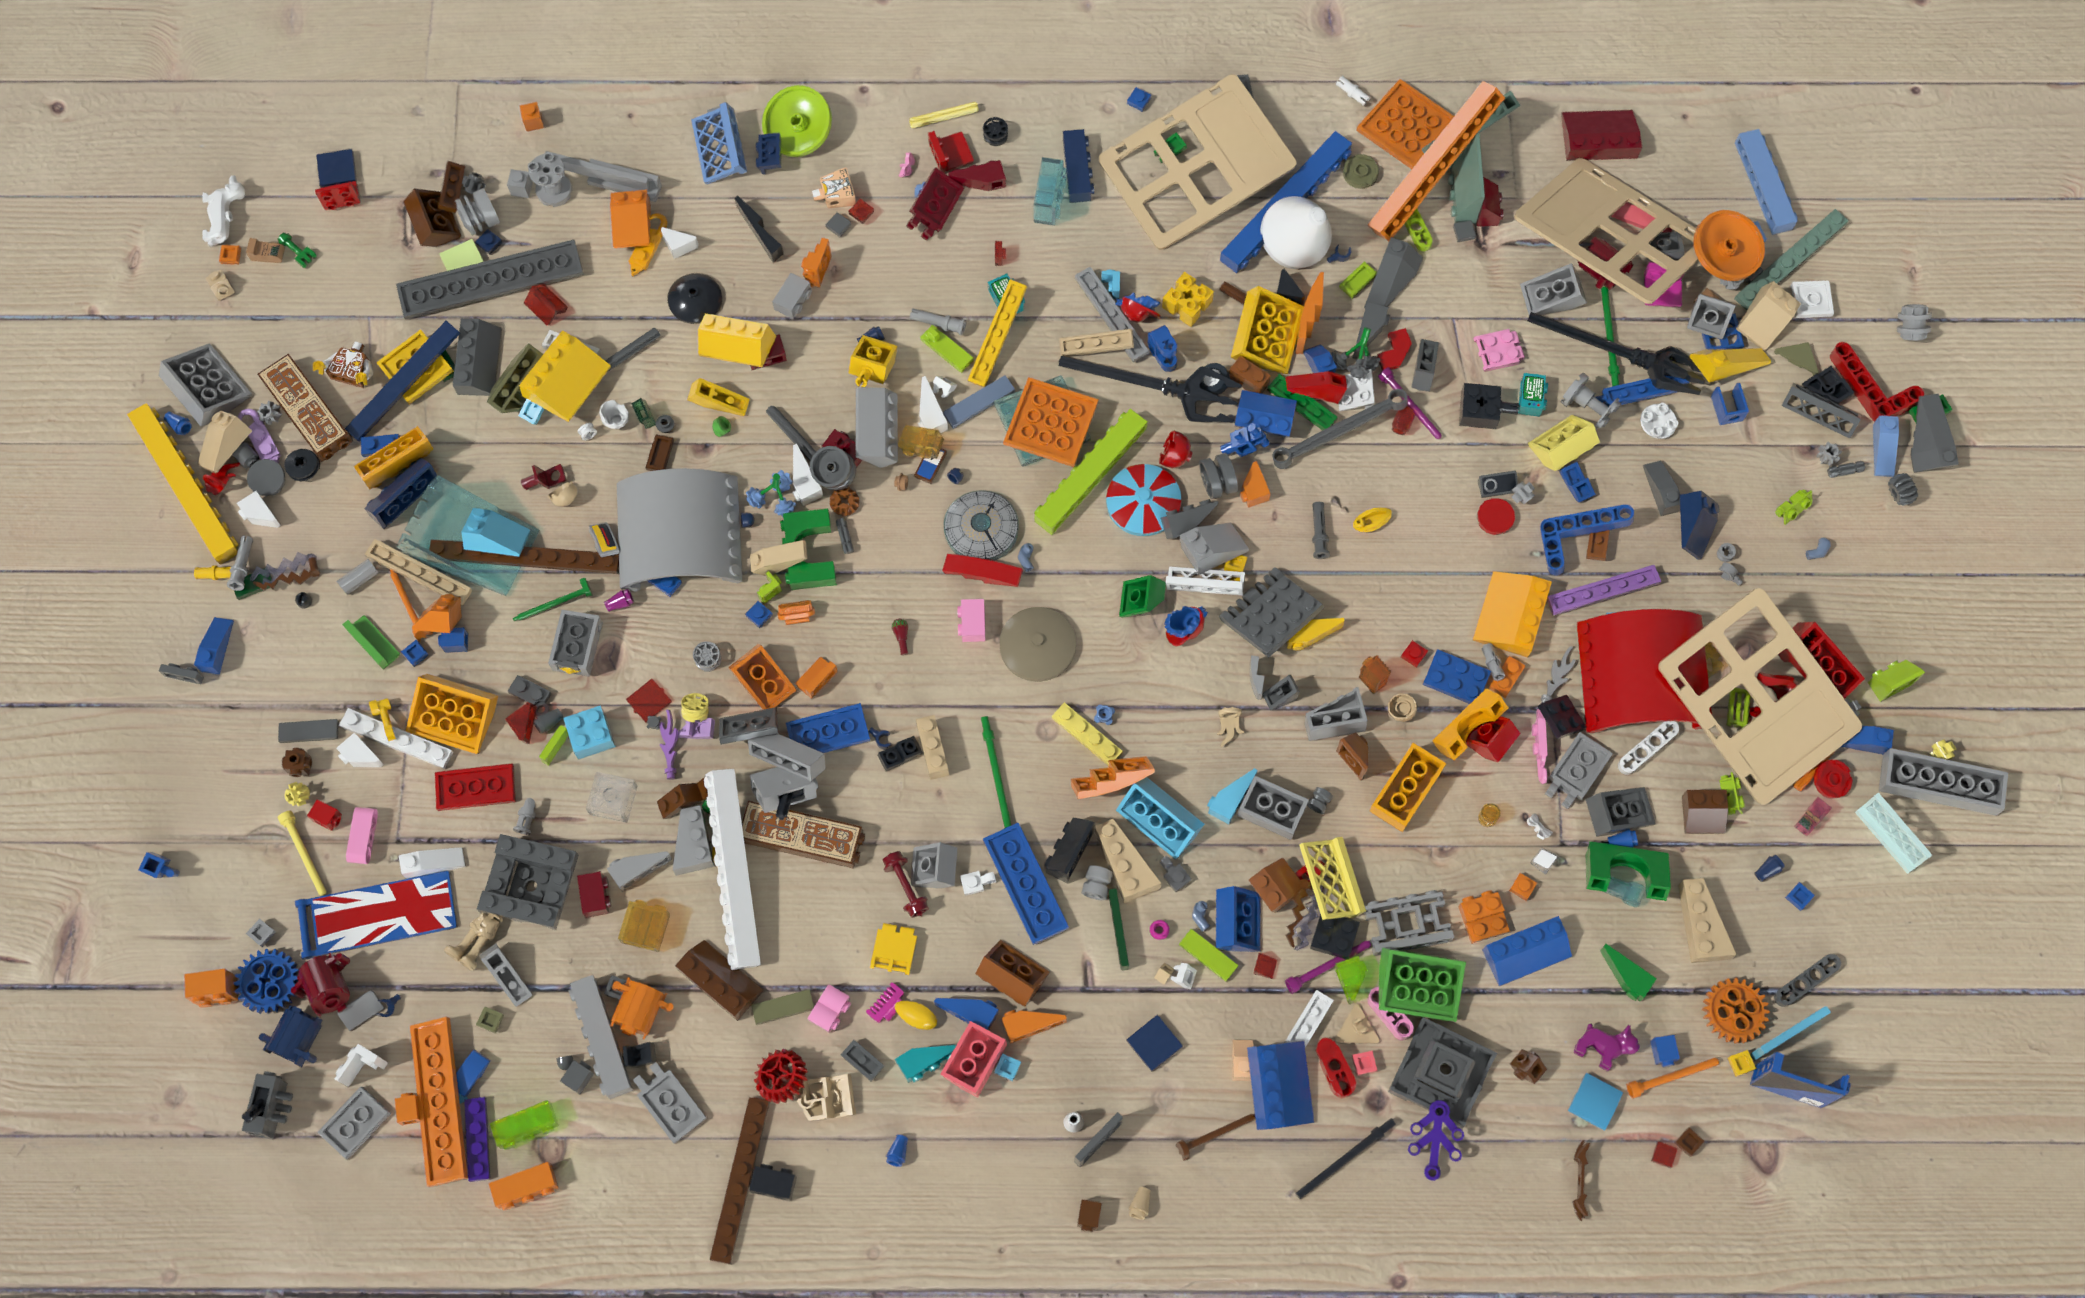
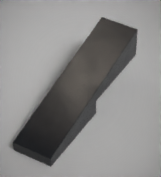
[734,195,784,263]

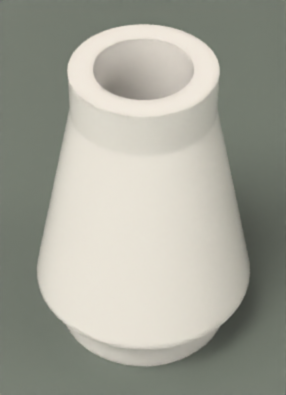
[1063,1112,1084,1133]

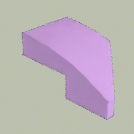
[678,718,715,739]

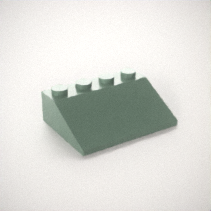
[1448,132,1485,223]

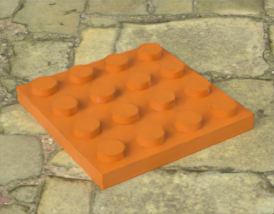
[1356,79,1454,169]
[1003,377,1099,467]

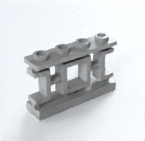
[1364,890,1454,956]

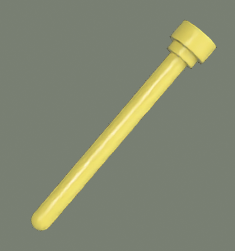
[277,810,326,896]

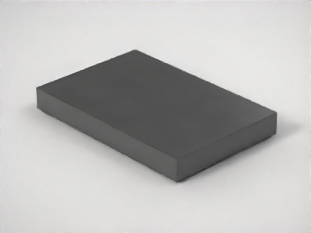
[719,707,778,745]
[1075,1112,1123,1167]

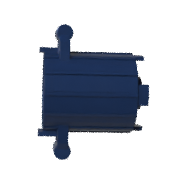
[259,1005,323,1067]

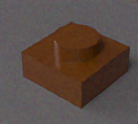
[1674,1127,1705,1157]

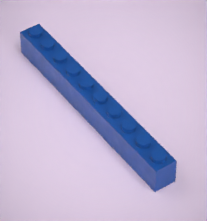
[1220,131,1352,273]

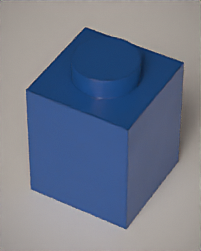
[438,627,468,653]
[1650,1035,1680,1067]

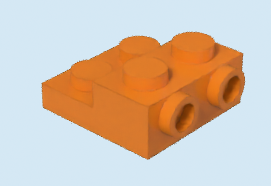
[801,238,832,288]
[1458,890,1510,944]

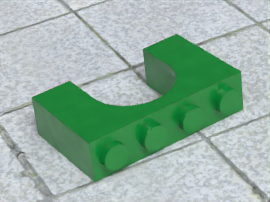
[780,508,837,590]
[1585,841,1671,901]

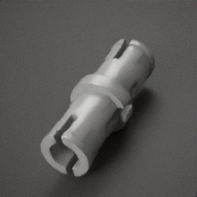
[1481,643,1505,681]

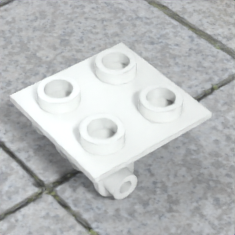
[1339,369,1375,411]

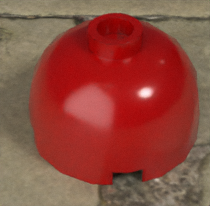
[1159,430,1193,468]

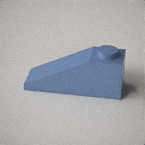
[1873,416,1899,477]

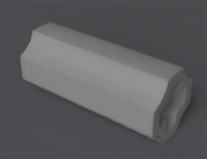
[337,559,378,595]

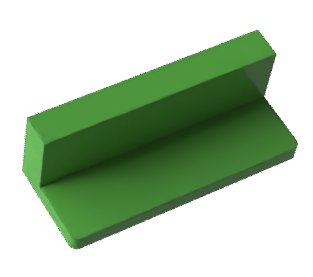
[342,615,400,670]

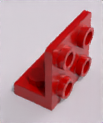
[928,131,974,172]
[315,181,360,210]

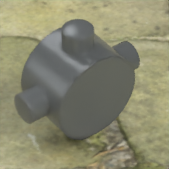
[646,715,661,730]

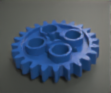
[234,949,299,1014]

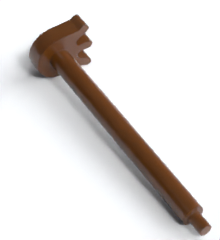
[1176,1114,1255,1161]

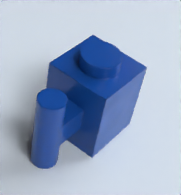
[138,852,180,878]

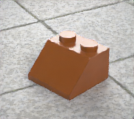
[1249,858,1300,913]

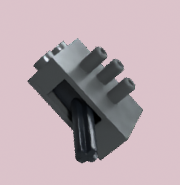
[242,1071,293,1139]

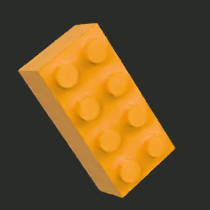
[1369,743,1447,833]

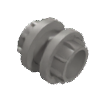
[1897,304,1932,341]

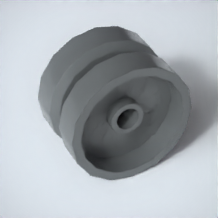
[810,446,856,490]
[1199,453,1238,500]

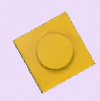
[1727,1050,1756,1077]

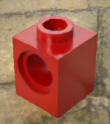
[307,799,342,831]

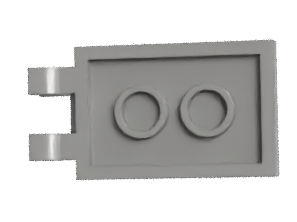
[1545,732,1613,809]
[633,1062,707,1144]

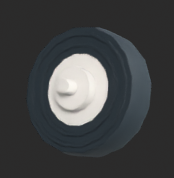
[1201,363,1230,395]

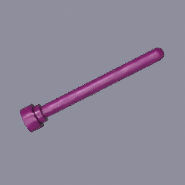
[1378,367,1442,439]
[1285,940,1371,994]

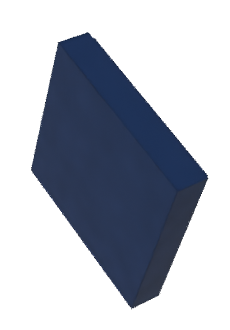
[316,149,357,188]
[1126,1015,1183,1072]

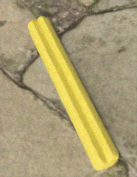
[909,102,978,128]

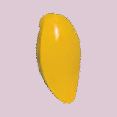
[1353,507,1392,532]
[894,1001,937,1030]

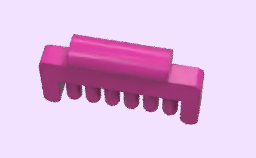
[866,982,904,1023]

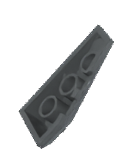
[1364,237,1423,308]
[1910,394,1959,473]

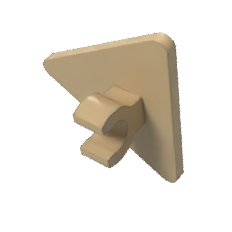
[1335,1004,1379,1044]

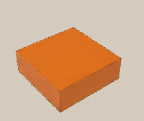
[219,245,241,265]

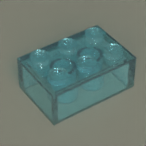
[1033,157,1067,226]

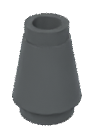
[533,708,564,734]

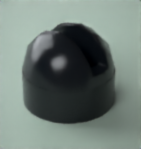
[295,592,312,609]

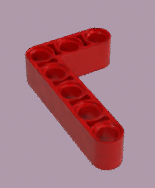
[1830,342,1924,422]

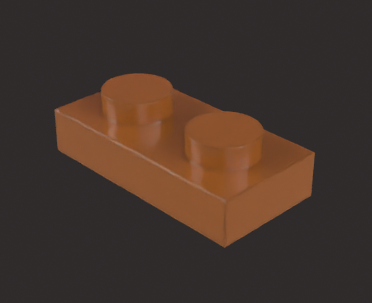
[1586,522,1610,561]

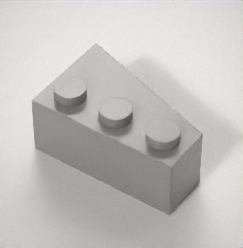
[1305,687,1367,741]
[673,805,715,876]

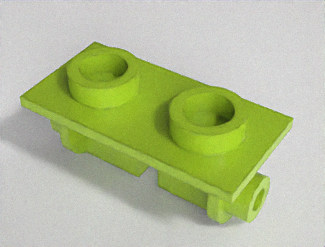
[1775,489,1812,525]
[1719,772,1745,815]

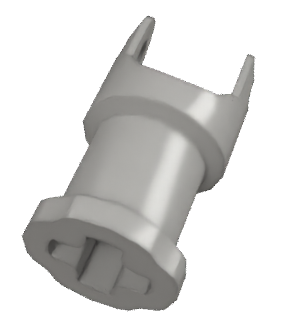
[513,798,536,835]

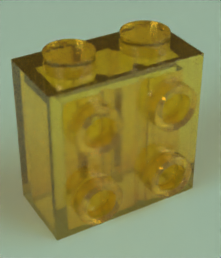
[618,900,670,952]

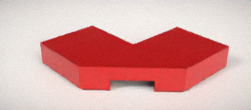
[1377,328,1412,371]

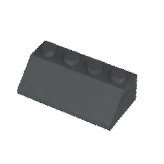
[453,318,502,396]

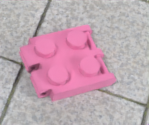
[1473,329,1525,372]

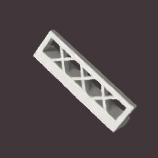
[1166,567,1245,596]

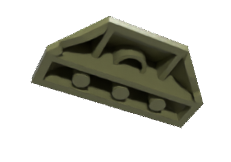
[487,343,543,414]

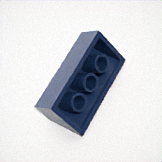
[364,458,439,529]

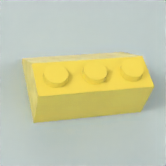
[1528,415,1600,471]

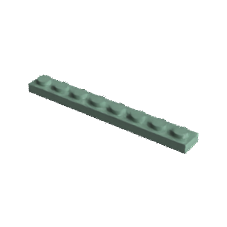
[1734,209,1849,310]

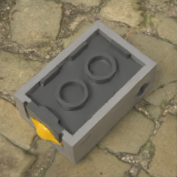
[548,610,603,677]

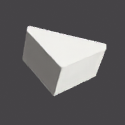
[661,227,699,259]

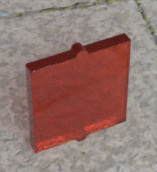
[626,679,672,723]

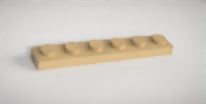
[364,539,473,606]

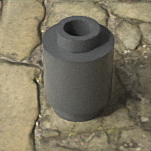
[233,442,259,469]

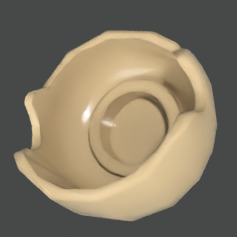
[547,481,577,507]
[1388,693,1417,722]

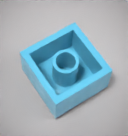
[563,705,615,760]

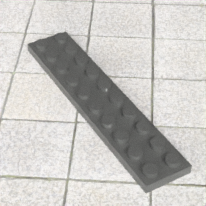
[396,239,584,319]

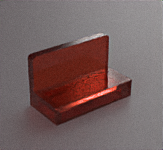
[524,284,568,326]

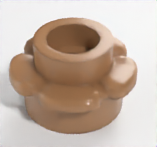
[894,473,909,491]

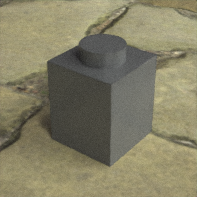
[560,1061,594,1095]

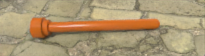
[1626,1058,1719,1099]

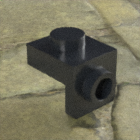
[623,1042,656,1068]

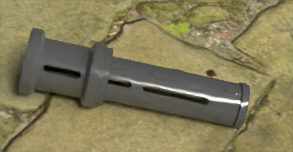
[1312,502,1330,559]

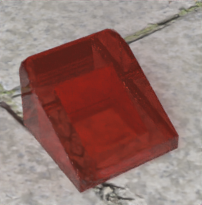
[1253,953,1277,979]

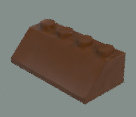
[675,940,764,1021]

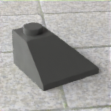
[1649,231,1684,263]

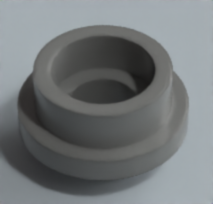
[655,415,674,433]

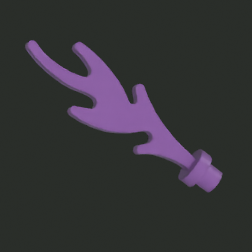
[660,709,678,780]

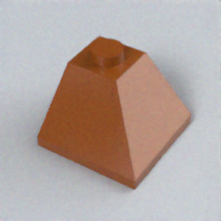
[1336,732,1368,780]

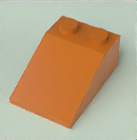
[610,189,651,249]
[728,644,796,710]

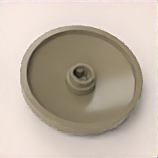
[999,607,1076,682]

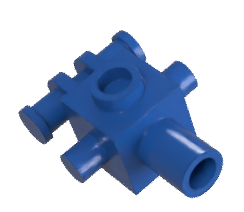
[1220,424,1270,457]

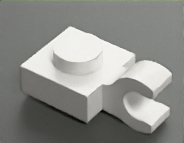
[960,871,996,896]

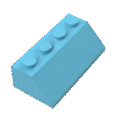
[1116,777,1205,860]

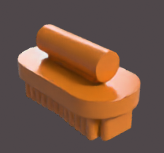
[777,600,815,625]

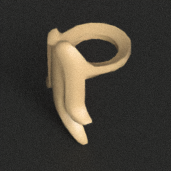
[1217,707,1244,748]

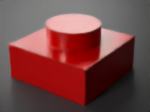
[1401,640,1428,668]

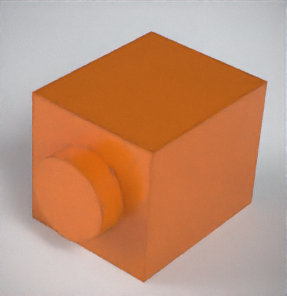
[519,102,544,132]
[395,1093,420,1126]

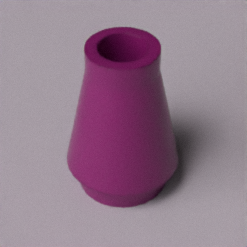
[604,589,634,612]

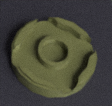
[1343,154,1379,189]

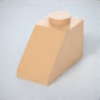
[1232,1040,1253,1081]

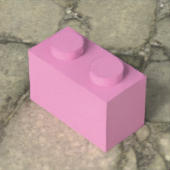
[958,599,985,642]

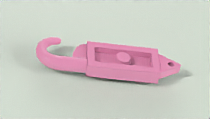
[1532,709,1548,784]

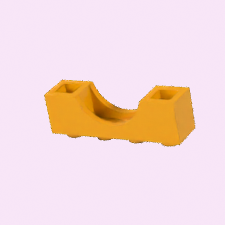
[1432,688,1508,761]

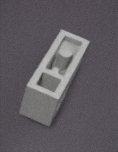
[607,851,672,892]
[480,943,532,1007]

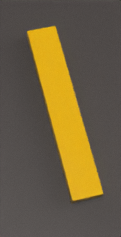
[968,279,1027,388]

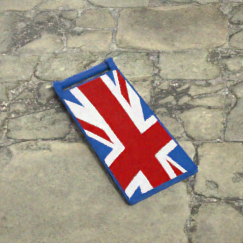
[295,871,457,960]

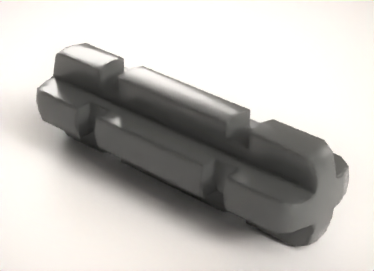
[1827,461,1865,478]
[836,518,854,554]

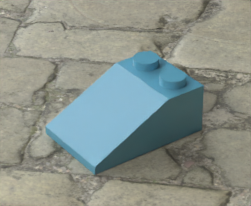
[461,508,530,556]

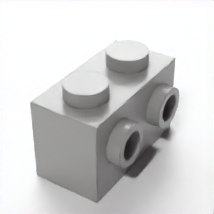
[772,273,812,319]

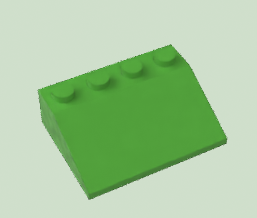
[1379,947,1466,1022]

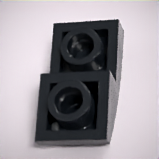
[877,736,923,771]

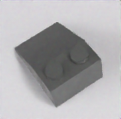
[1585,787,1656,837]

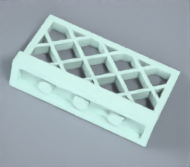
[1855,793,1932,874]

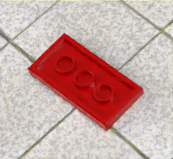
[435,763,516,811]

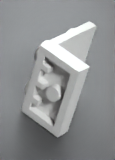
[335,1044,388,1087]

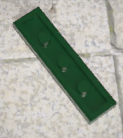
[1108,888,1129,971]

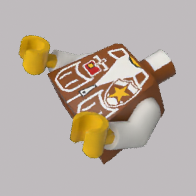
[313,342,373,388]

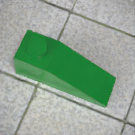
[1600,944,1657,1001]

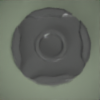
[247,459,286,496]

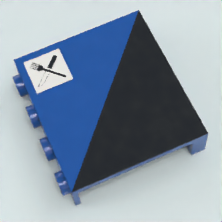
[1750,1052,1851,1108]

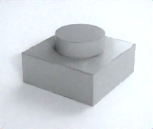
[246,918,276,947]

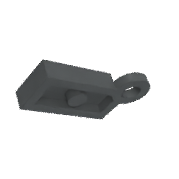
[508,675,551,716]

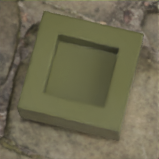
[476,1006,504,1034]

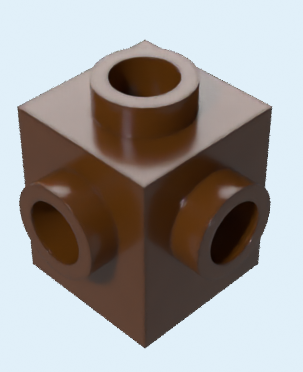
[282,748,312,777]
[1510,1049,1547,1084]

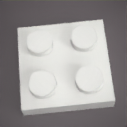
[1791,281,1834,318]

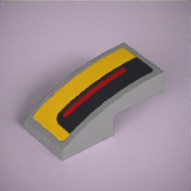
[589,522,619,557]

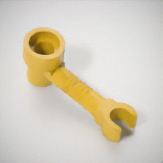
[369,698,396,742]

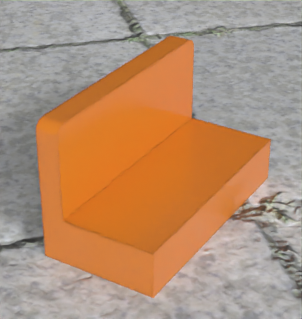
[795,657,838,699]

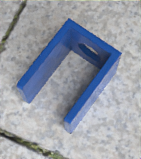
[1711,383,1749,425]

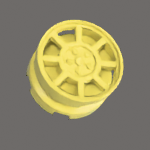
[681,693,709,722]

